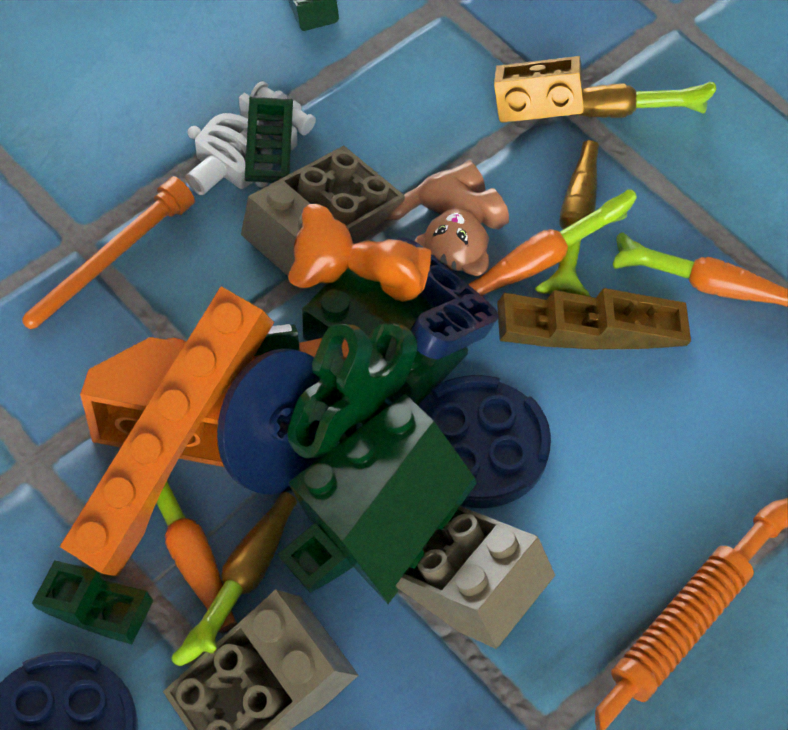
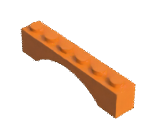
[59,286,274,577]

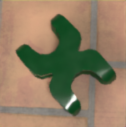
[287,323,417,458]

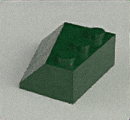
[288,394,477,605]

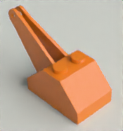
[80,337,349,467]

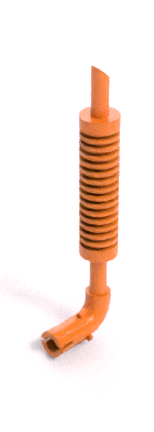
[595,498,788,730]

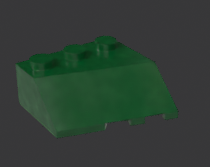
[302,268,468,406]

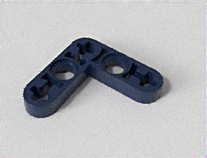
[396,237,499,359]

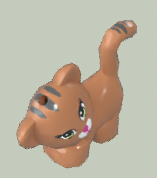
[385,160,509,276]

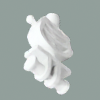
[185,81,316,195]

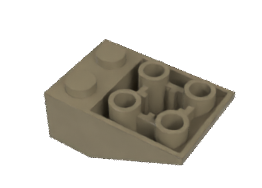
[241,145,405,276]
[396,506,555,649]
[163,589,359,730]

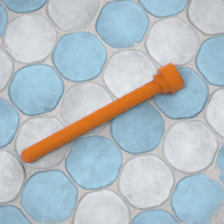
[22,176,195,329]

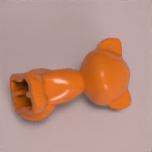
[288,204,431,302]

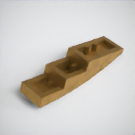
[497,288,691,350]

